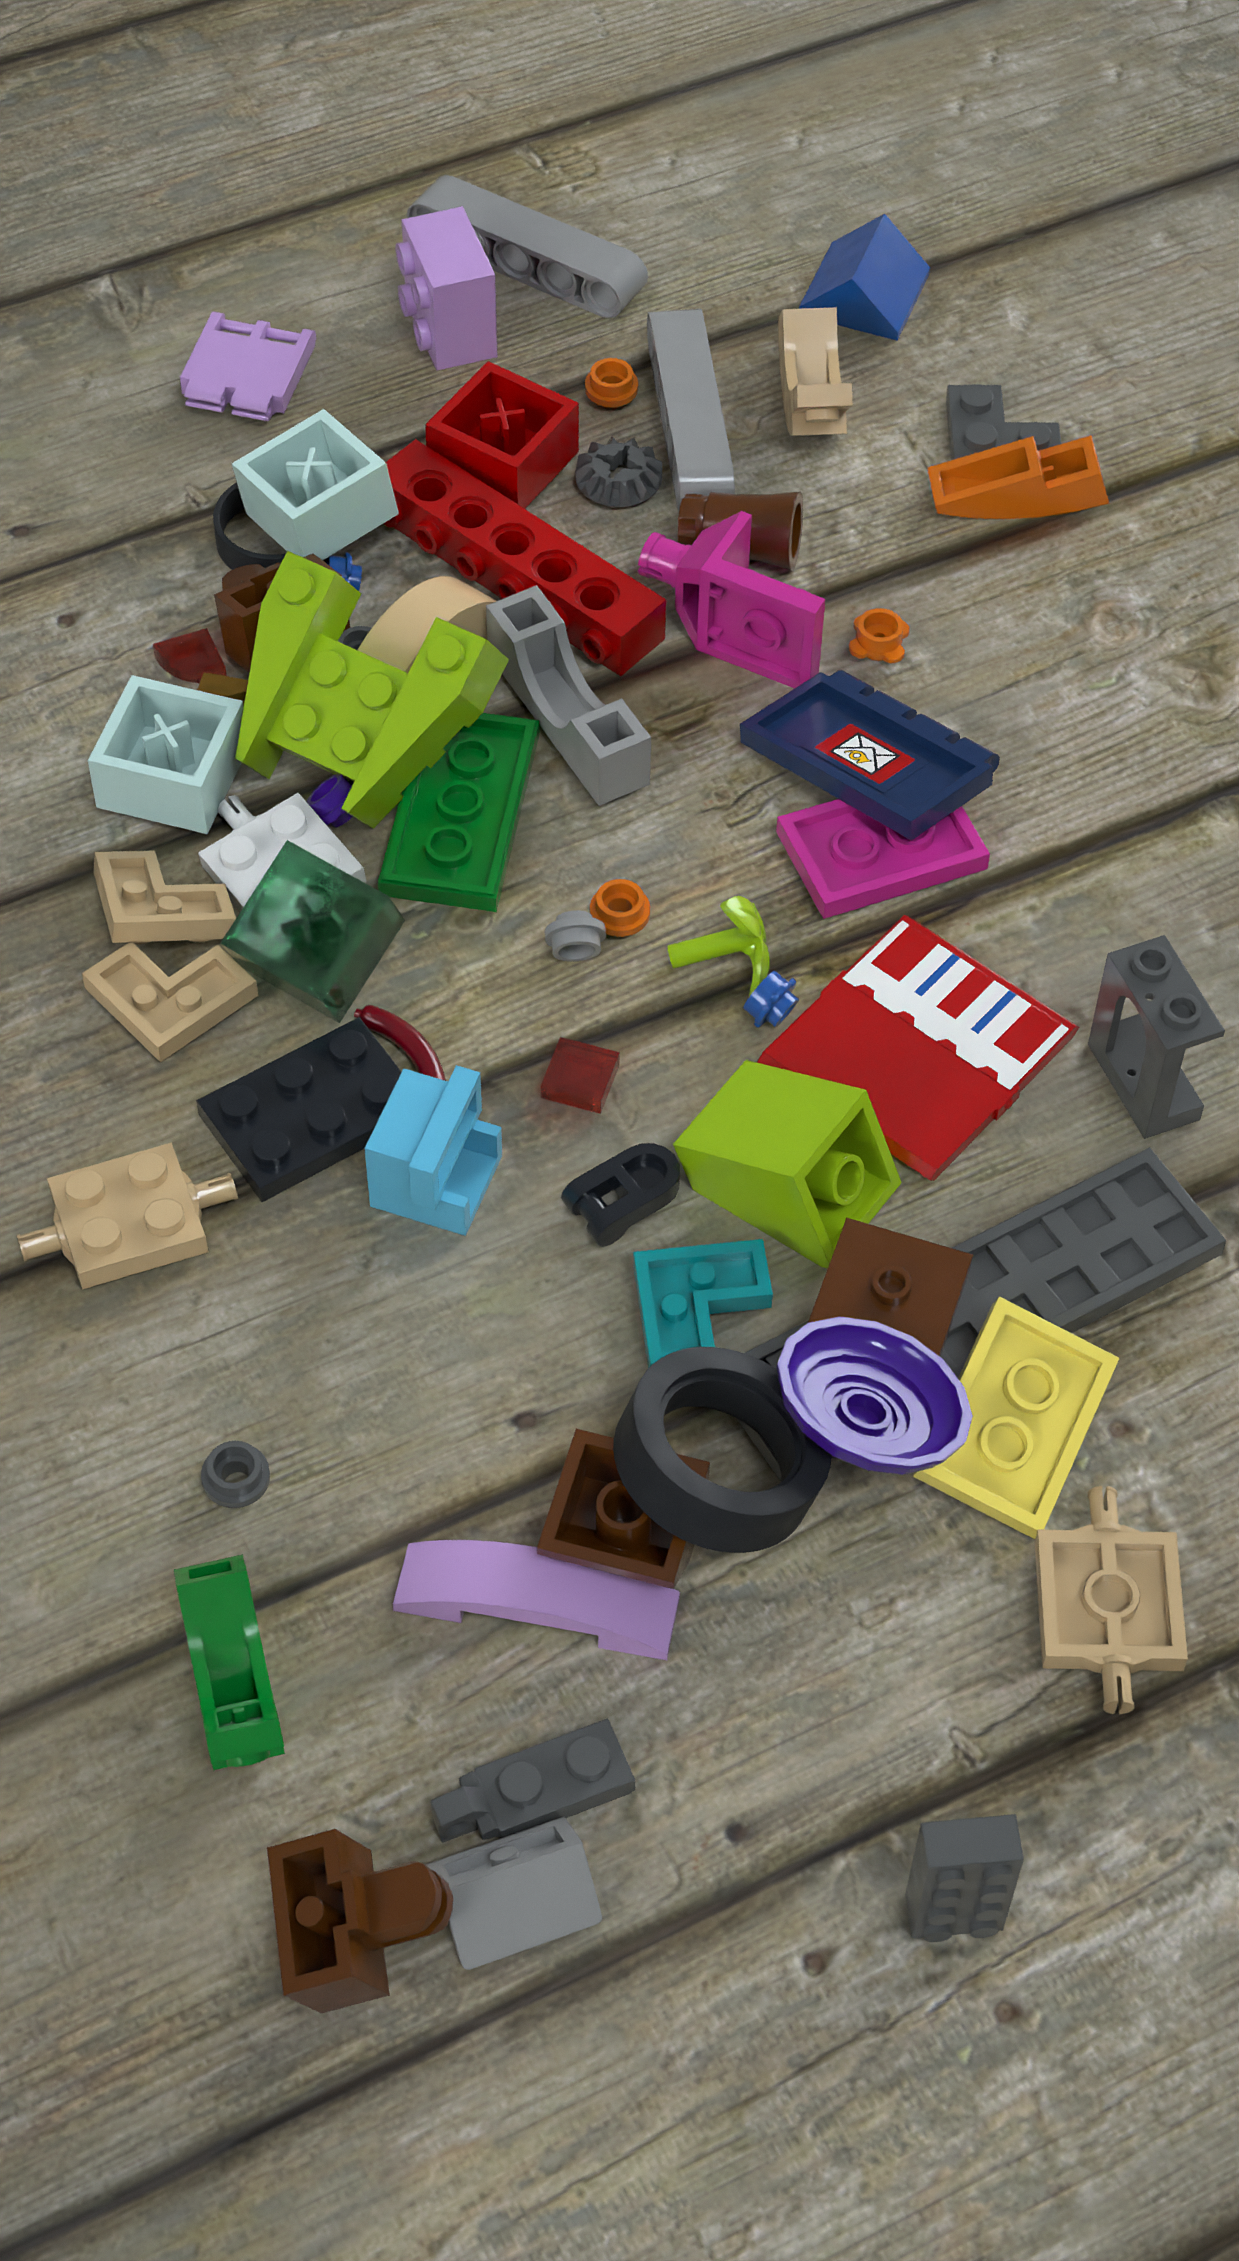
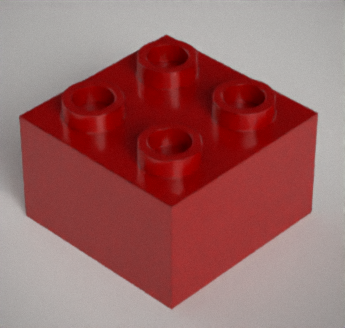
[425,361,579,509]

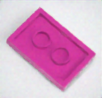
[776,799,990,919]

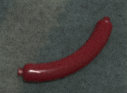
[354,1005,446,1081]

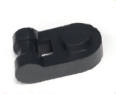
[561,1143,680,1247]

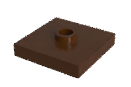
[808,1217,973,1357]

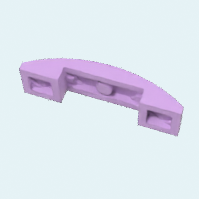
[393,1540,680,1660]

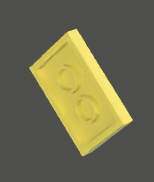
[913,1296,1119,1539]

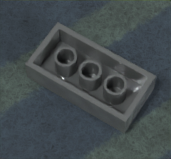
[905,1814,1024,1942]

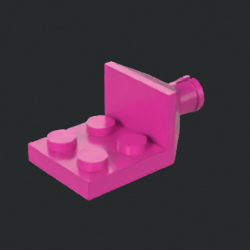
[638,511,826,689]

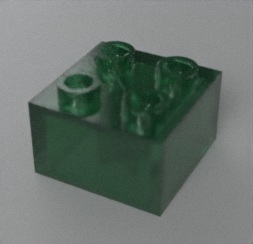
[220,840,405,1023]

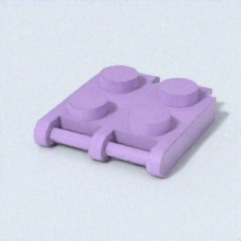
[180,312,316,421]

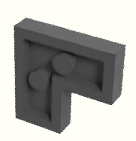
[946,384,1062,460]

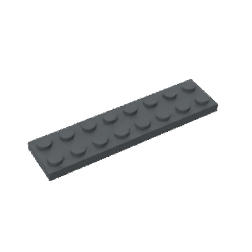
[737,1147,1226,1481]

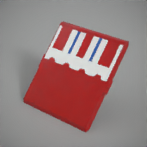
[757,915,1079,1181]

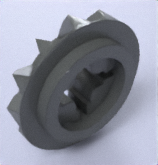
[575,436,662,507]

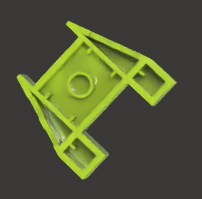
[235,551,509,829]

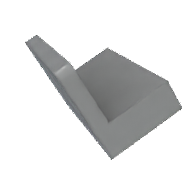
[426,1817,602,1970]

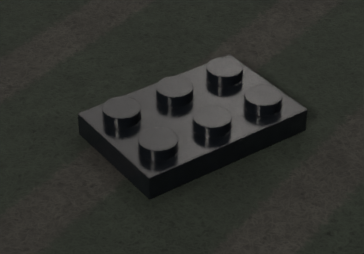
[196,1017,401,1202]

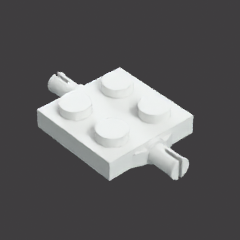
[198,793,367,945]

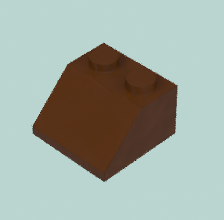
[537,1429,710,1589]

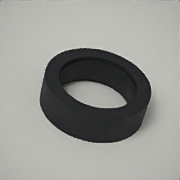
[613,1347,832,1553]

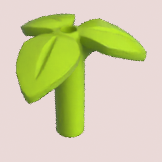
[667,896,770,997]

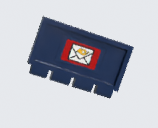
[740,670,1000,841]

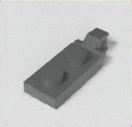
[430,1718,636,1843]

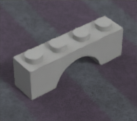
[486,585,651,806]

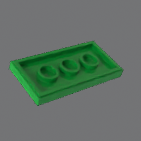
[378,713,540,912]

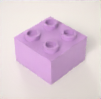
[396,206,497,370]

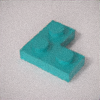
[633,1239,773,1368]

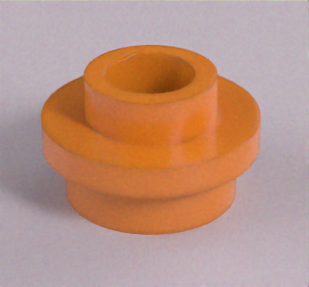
[585,358,638,408]
[590,879,650,937]

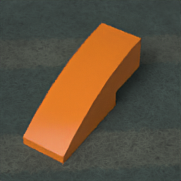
[927,435,1109,519]

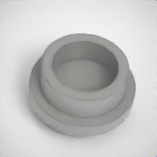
[545,910,606,962]

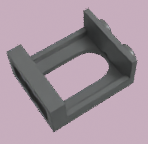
[1088,935,1225,1139]

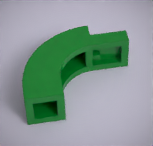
[174,1554,285,1770]

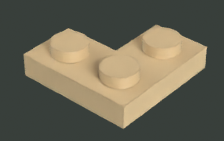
[93,850,236,944]
[82,942,258,1062]

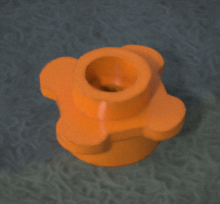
[849,608,910,663]

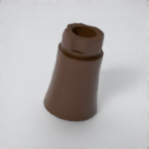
[677,491,803,570]

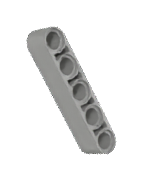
[407,175,648,318]
[647,308,735,511]

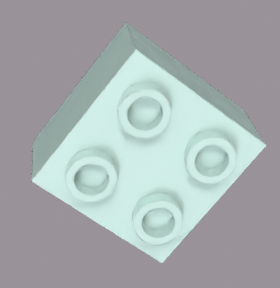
[232,409,399,560]
[88,675,244,834]

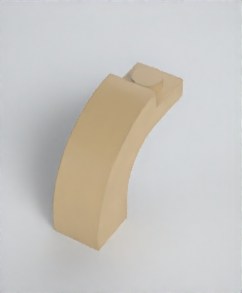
[778,308,853,436]
[358,576,496,673]

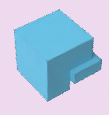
[364,1065,502,1236]

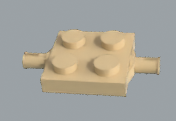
[17,1142,238,1290]
[1035,1486,1188,1714]

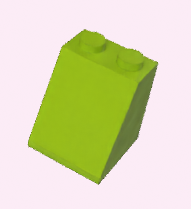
[673,1060,902,1269]

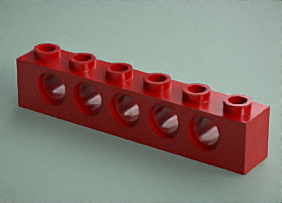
[383,439,666,677]

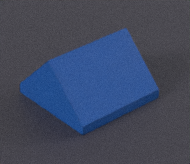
[799,213,930,341]

